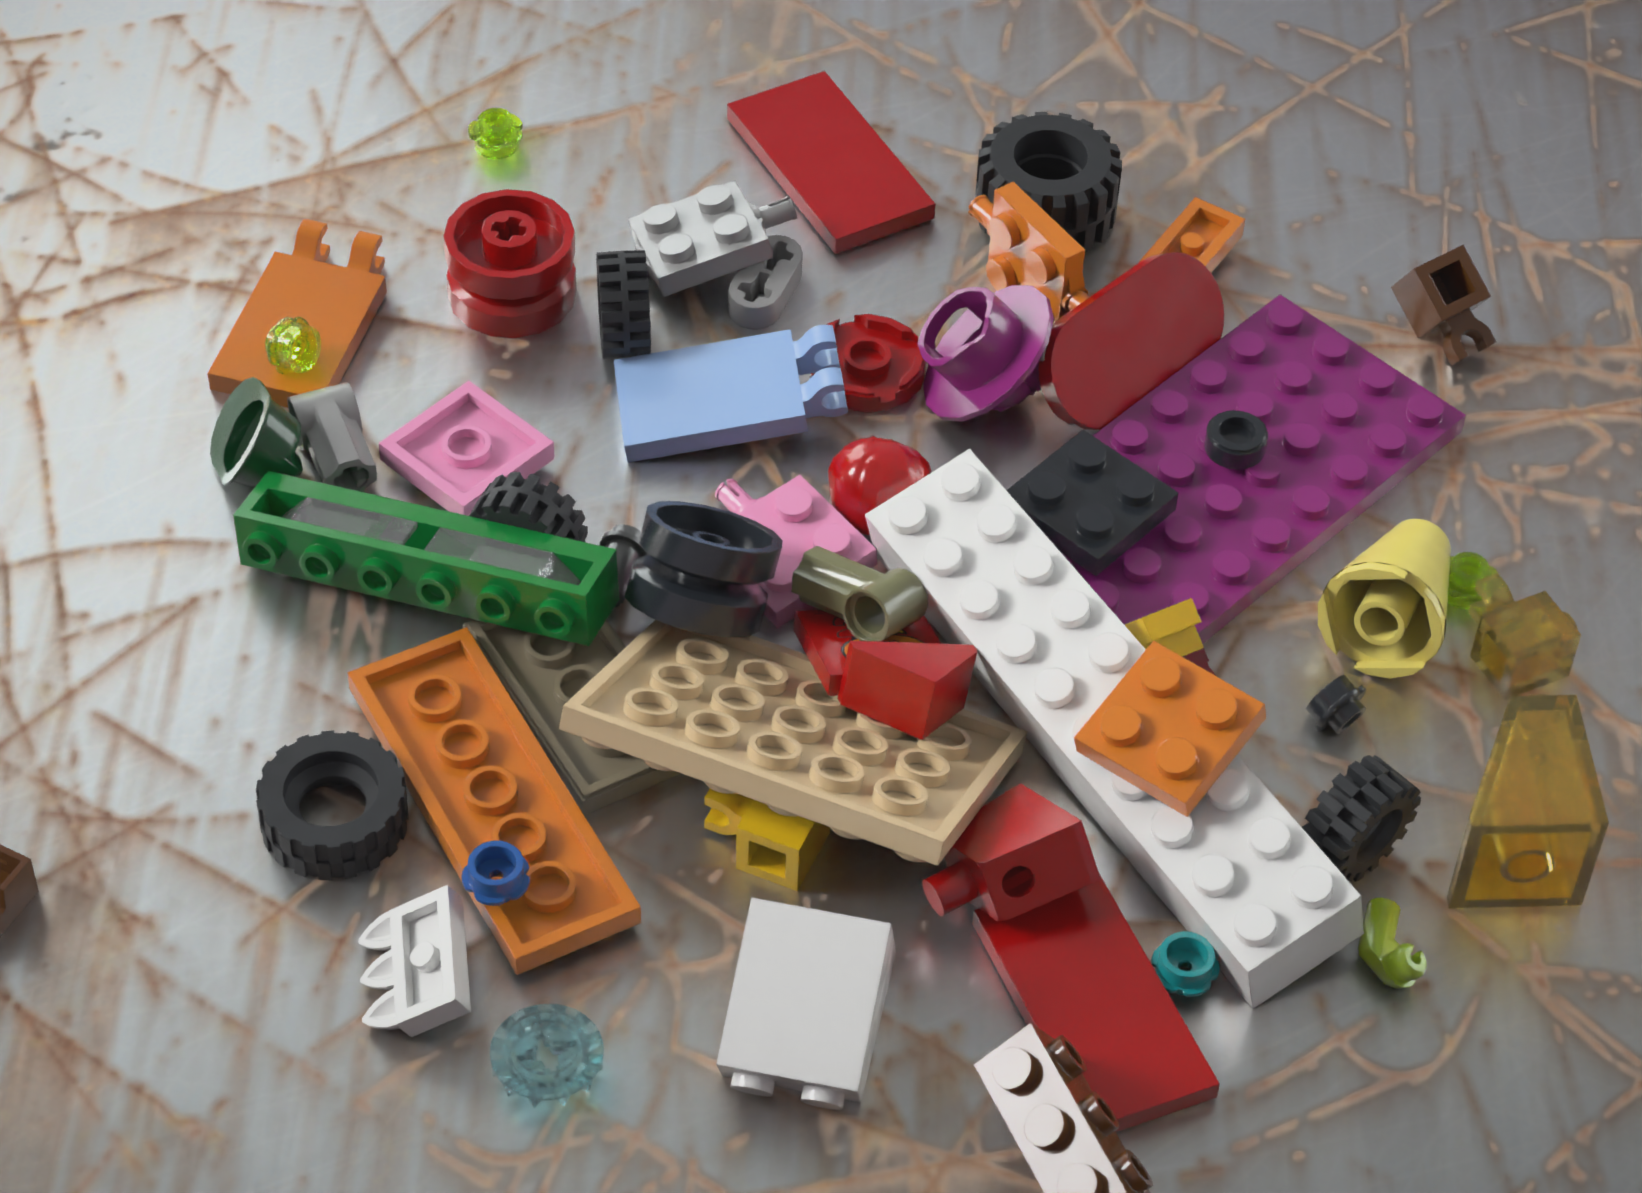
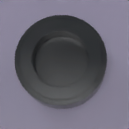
[1204,410,1268,470]

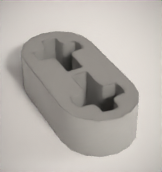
[728,235,803,330]

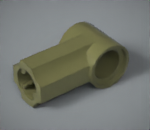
[791,546,928,642]

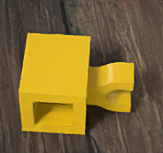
[704,788,830,891]

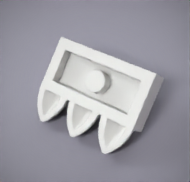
[358,885,471,1037]

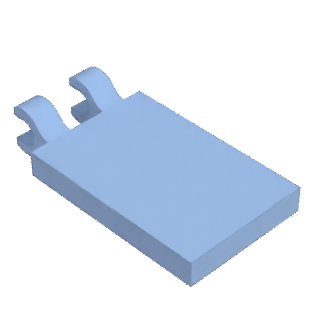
[614,325,848,463]

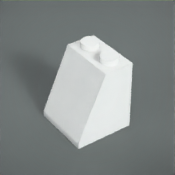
[716,897,896,1110]

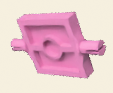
[715,475,877,628]

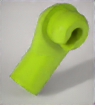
[1358,897,1427,988]

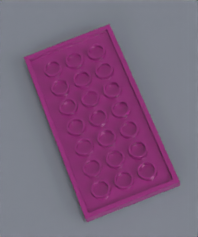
[1062,294,1466,644]

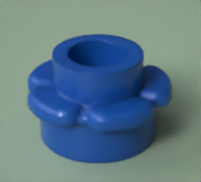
[462,841,530,906]

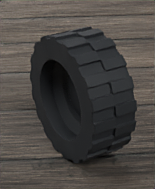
[256,730,409,881]

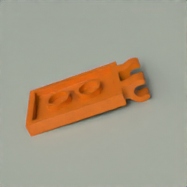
[207,219,387,408]

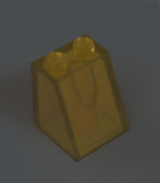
[1446,694,1609,909]

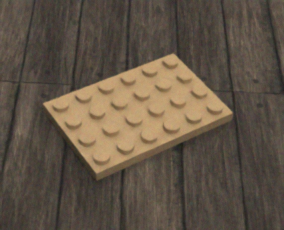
[559,620,1028,866]

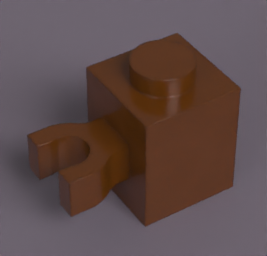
[1391,244,1497,366]

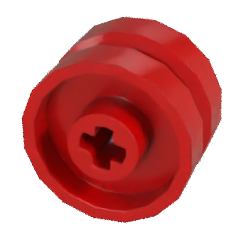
[443,189,577,338]

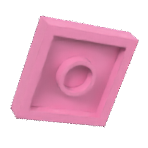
[379,381,554,516]

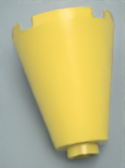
[1318,519,1451,679]

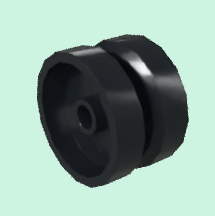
[624,501,783,637]

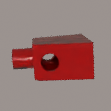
[922,783,1101,921]

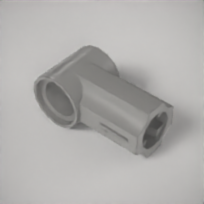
[287,382,377,492]

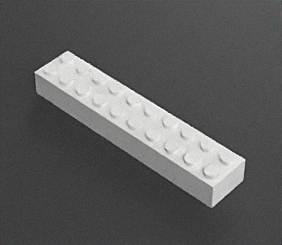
[865,449,1364,1010]

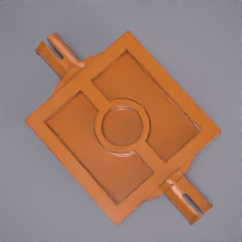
[968,182,1090,324]

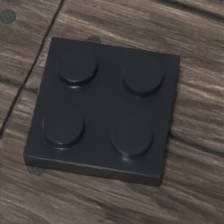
[1007,430,1179,576]

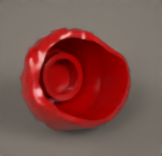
[828,436,932,536]

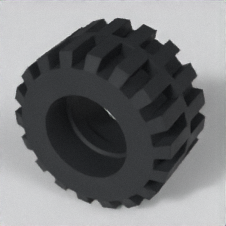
[975,112,1122,253]

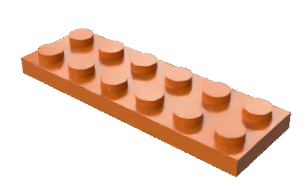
[347,627,641,975]

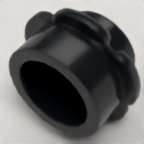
[1306,675,1366,734]

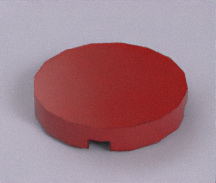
[809,314,927,413]

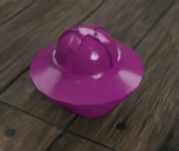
[918,285,1054,422]

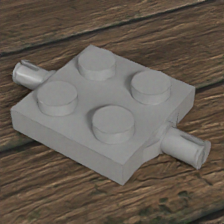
[628,181,797,297]

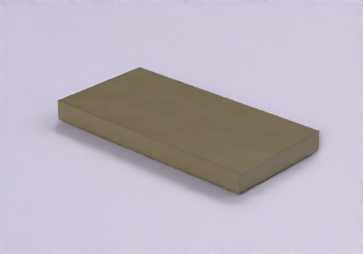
[463,619,681,816]

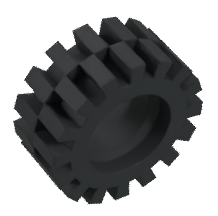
[1302,755,1421,883]

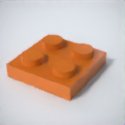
[1074,641,1266,817]

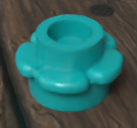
[1151,931,1220,997]

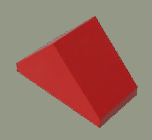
[837,641,978,740]

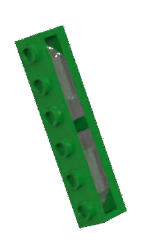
[233,471,620,646]

